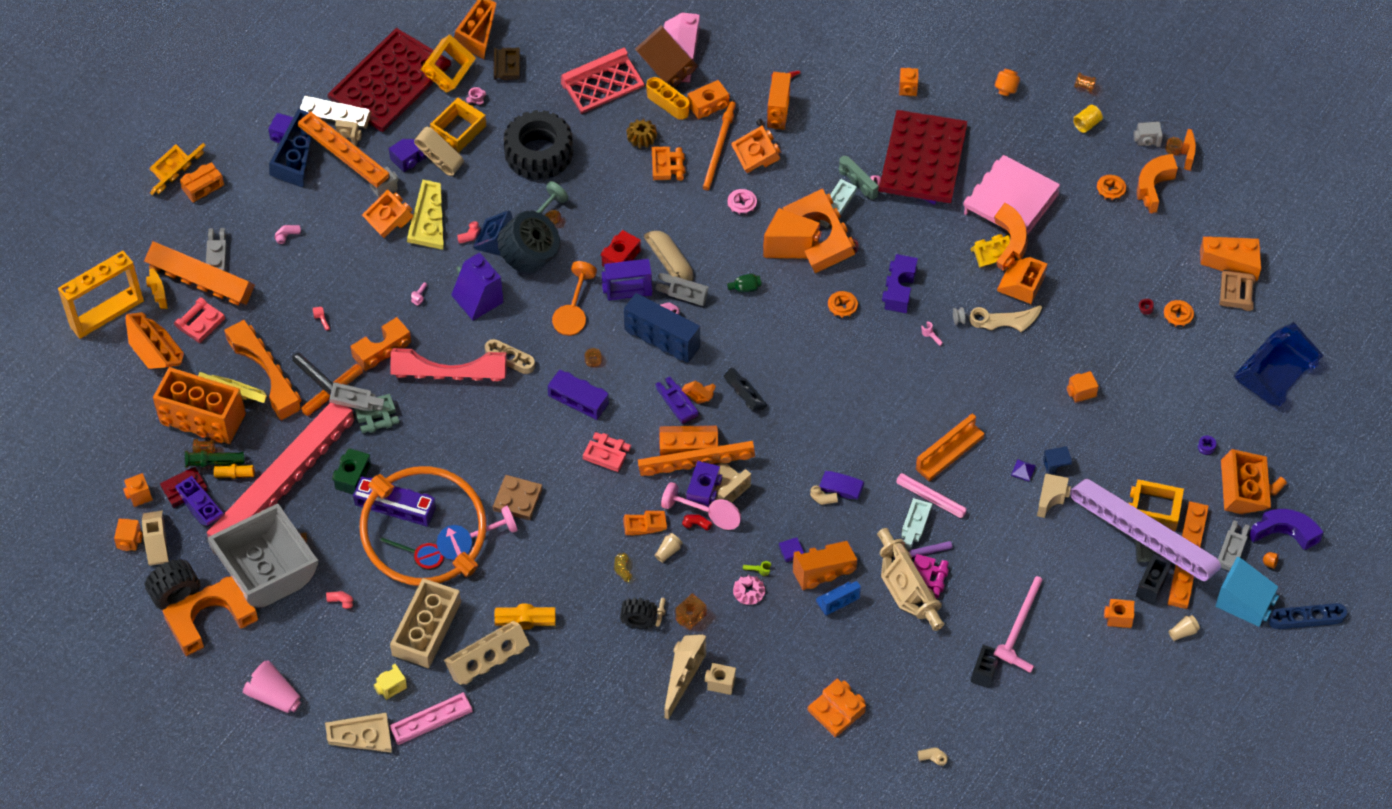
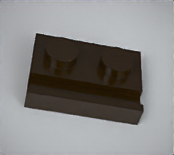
[494,48,520,80]

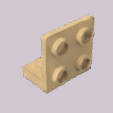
[702,463,751,503]

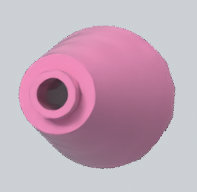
[243,660,301,713]

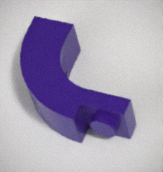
[1249,509,1324,550]

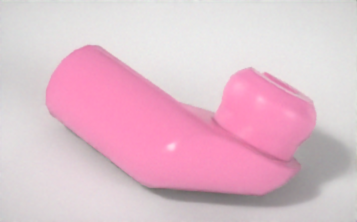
[275,225,300,244]

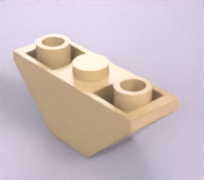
[142,510,169,566]

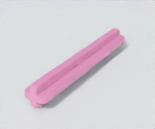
[897,473,967,518]

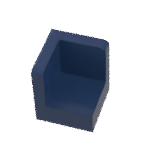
[1043,446,1072,475]

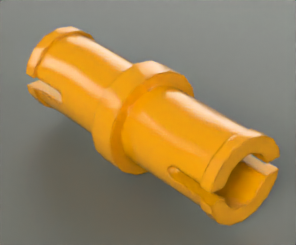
[214,464,255,479]

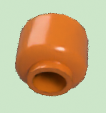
[995,68,1020,96]

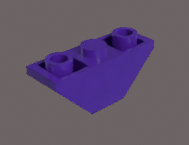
[175,476,224,526]

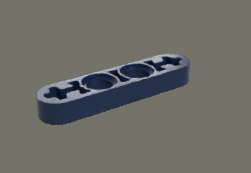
[1268,603,1347,629]

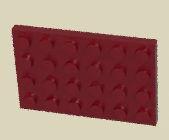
[327,28,451,132]
[879,110,967,203]

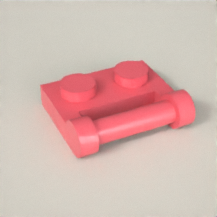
[174,297,225,343]

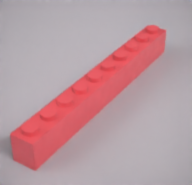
[207,403,354,537]

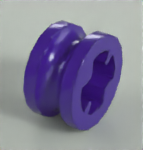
[1198,435,1216,455]

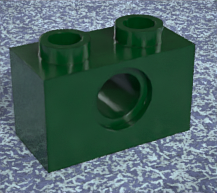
[332,448,371,495]

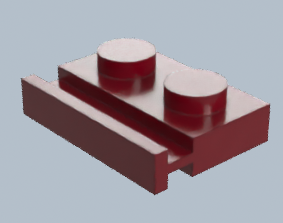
[160,466,208,508]

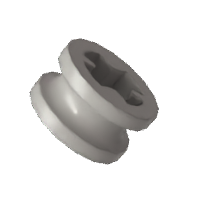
[953,307,965,325]

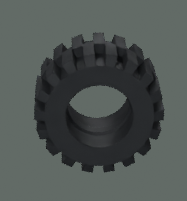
[144,559,201,610]

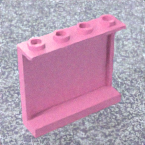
[963,155,1060,235]

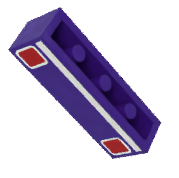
[353,477,436,527]

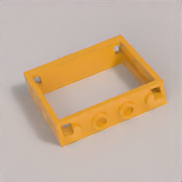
[58,251,144,339]

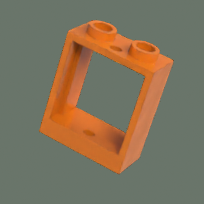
[767,72,791,130]

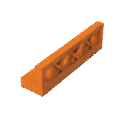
[916,413,985,482]

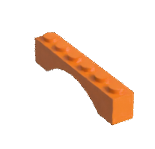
[224,320,301,420]

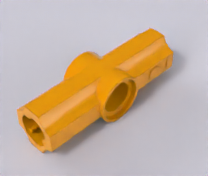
[494,603,556,630]

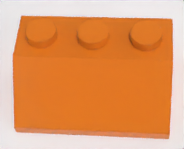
[660,426,718,456]
[1221,449,1271,514]

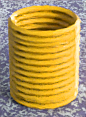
[1073,105,1103,133]

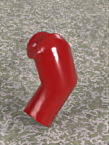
[682,514,712,531]

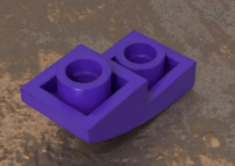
[819,471,865,500]

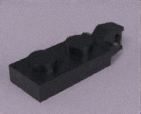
[724,368,768,410]

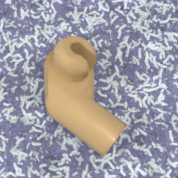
[810,485,838,505]
[917,748,948,765]

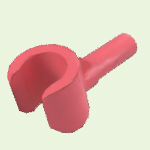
[313,307,330,331]

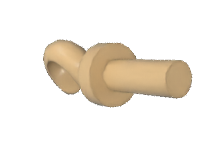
[656,598,666,627]

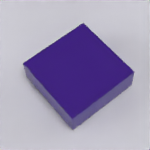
[779,537,804,562]

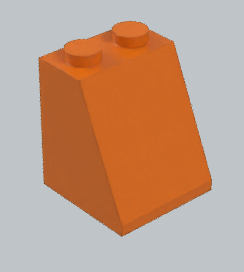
[763,208,821,258]

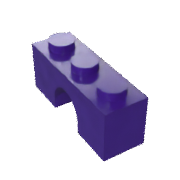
[882,254,918,314]

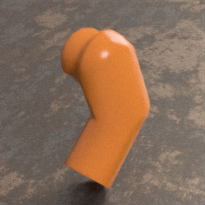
[1269,477,1287,496]

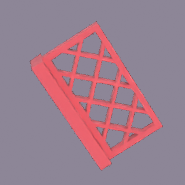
[561,48,644,114]

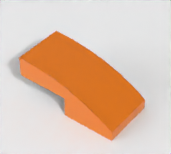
[1181,129,1195,171]
[623,511,667,535]

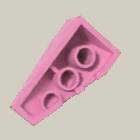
[664,13,700,83]

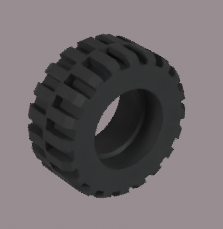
[503,110,573,180]

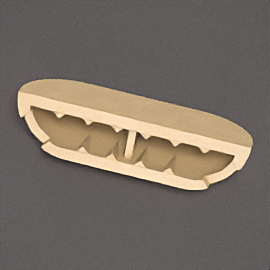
[644,231,693,281]

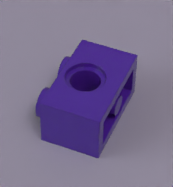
[686,461,723,507]

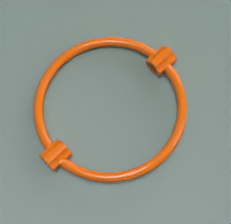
[360,466,487,586]

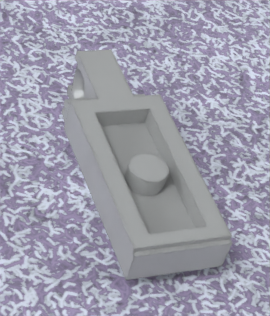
[329,382,384,411]

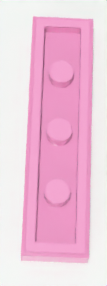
[389,692,473,745]

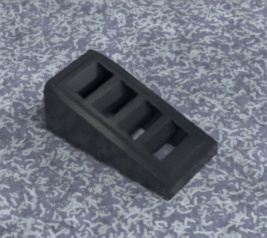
[970,645,1000,688]

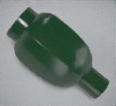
[727,274,762,292]

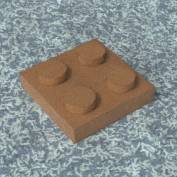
[493,475,543,521]

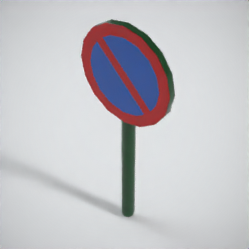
[381,538,444,570]

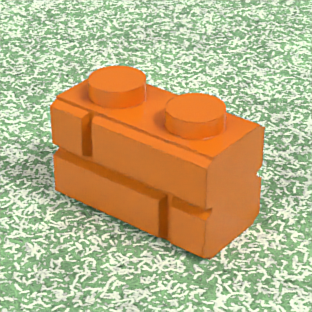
[180,162,224,203]

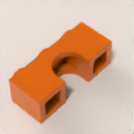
[350,317,412,371]

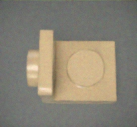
[335,120,362,146]

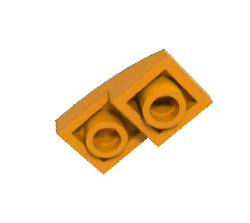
[146,268,168,309]

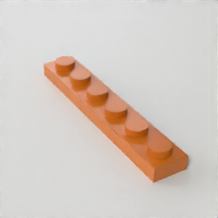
[298,112,390,188]
[638,441,755,476]
[1167,501,1209,609]

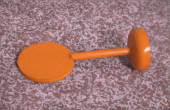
[552,261,597,336]

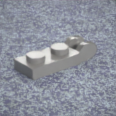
[206,228,227,271]
[656,273,709,306]
[1218,521,1250,571]

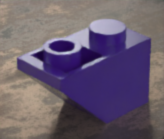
[389,139,427,172]

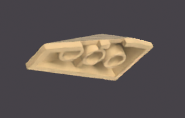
[665,635,706,719]

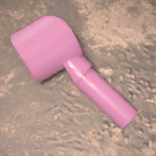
[411,282,427,306]
[921,322,943,346]

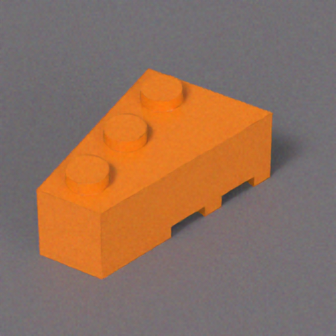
[454,0,496,59]
[1200,237,1261,282]
[793,541,857,590]

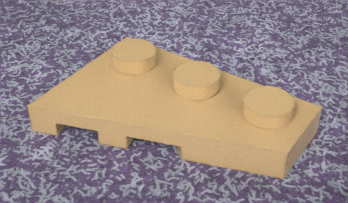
[325,713,392,753]

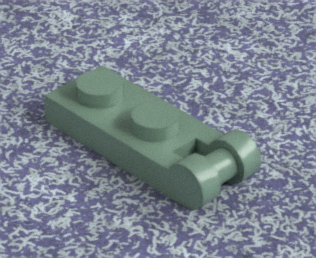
[839,156,879,200]

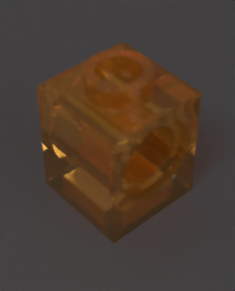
[675,593,707,630]

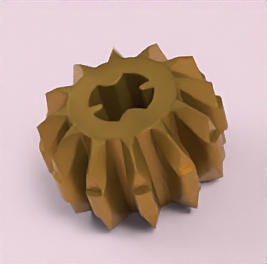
[626,118,657,149]

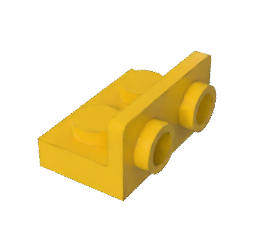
[970,234,1010,268]

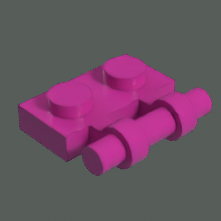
[914,554,949,598]

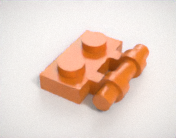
[652,146,685,181]

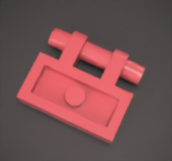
[583,432,631,472]

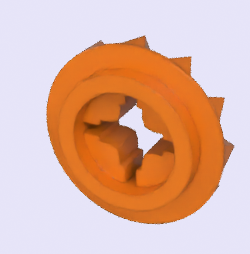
[1096,175,1126,200]
[828,291,858,318]
[1164,300,1194,327]

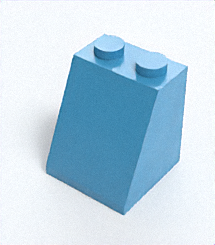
[1215,557,1279,627]

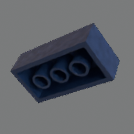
[624,293,700,363]

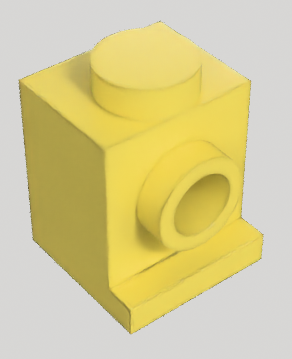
[373,664,407,700]

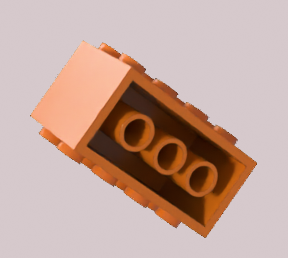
[153,367,246,444]

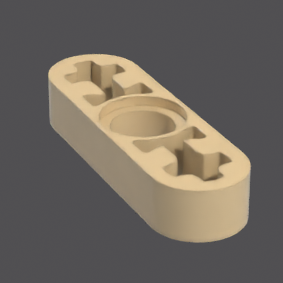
[485,339,535,374]

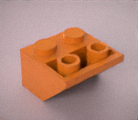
[997,257,1047,304]

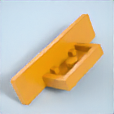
[149,143,206,196]

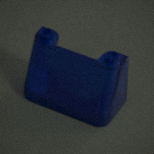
[1233,322,1324,406]

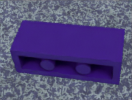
[547,369,609,420]

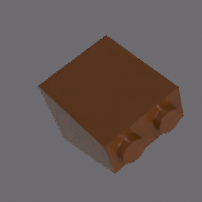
[635,25,698,88]

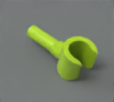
[743,561,771,576]

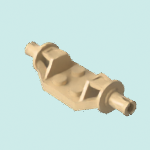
[877,528,944,631]

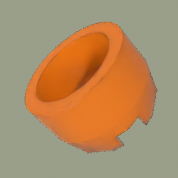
[1263,552,1279,569]

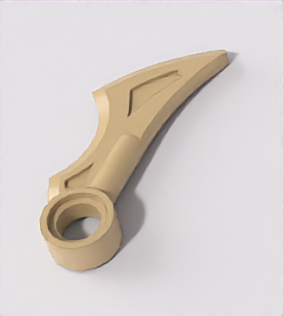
[969,305,1042,332]

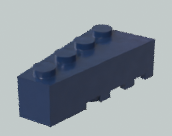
[269,108,313,188]

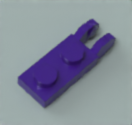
[655,376,698,424]

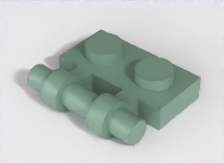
[354,394,399,434]

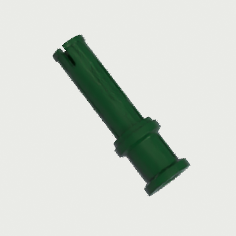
[184,450,244,468]

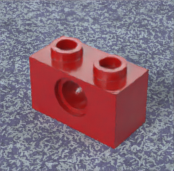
[601,230,641,267]

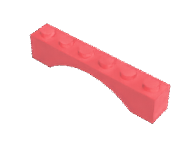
[391,348,507,381]

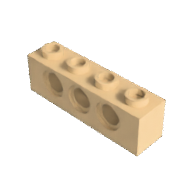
[444,621,530,685]

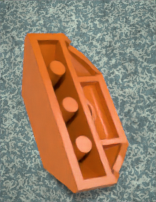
[125,312,184,369]

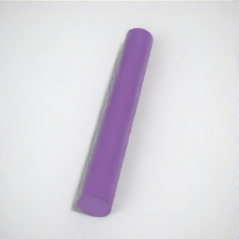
[893,541,952,560]

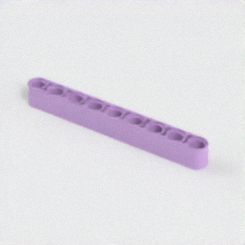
[1070,479,1221,581]

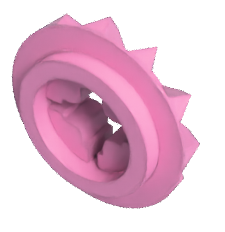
[728,189,757,215]
[733,575,765,605]

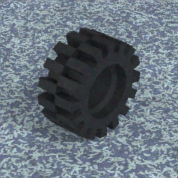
[620,598,658,629]

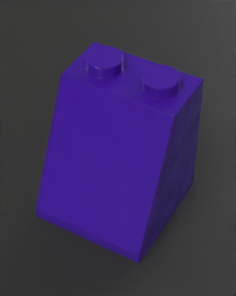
[451,252,503,321]

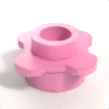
[466,87,486,105]

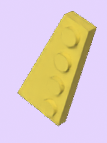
[407,180,443,250]

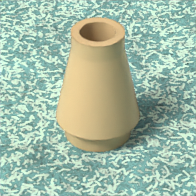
[654,533,682,563]
[1168,615,1200,641]

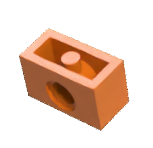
[687,80,729,119]

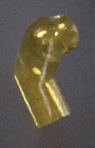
[614,553,632,582]

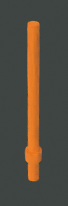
[703,101,736,191]

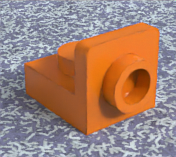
[681,380,716,404]

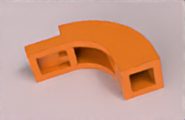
[1137,154,1178,213]
[994,202,1028,271]

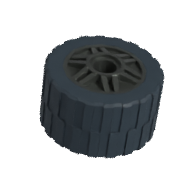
[497,210,561,273]

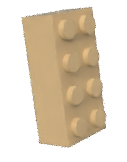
[390,578,461,668]

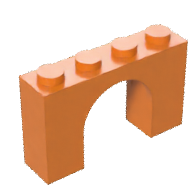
[783,188,856,273]
[162,576,258,656]

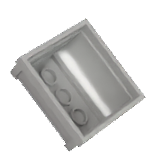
[208,503,318,608]

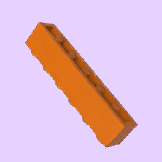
[144,241,255,306]

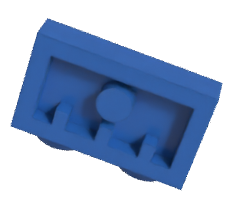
[816,581,861,616]

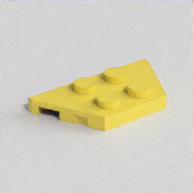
[198,372,267,403]

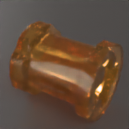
[1074,72,1097,93]
[192,439,215,453]

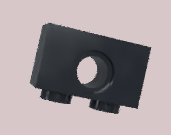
[1136,554,1172,604]

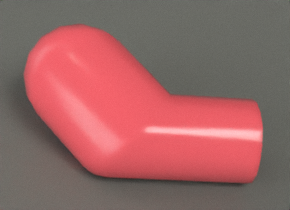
[457,221,480,244]
[326,591,354,609]

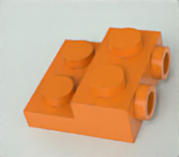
[731,126,781,173]
[362,190,414,238]
[807,679,866,738]

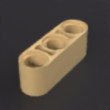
[414,127,464,176]

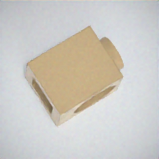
[705,663,736,695]

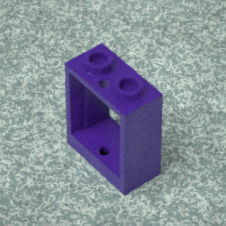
[601,259,652,301]

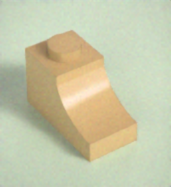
[1037,474,1071,518]

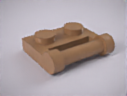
[1219,271,1255,311]

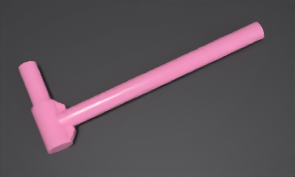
[994,576,1042,673]

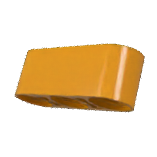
[647,77,689,120]

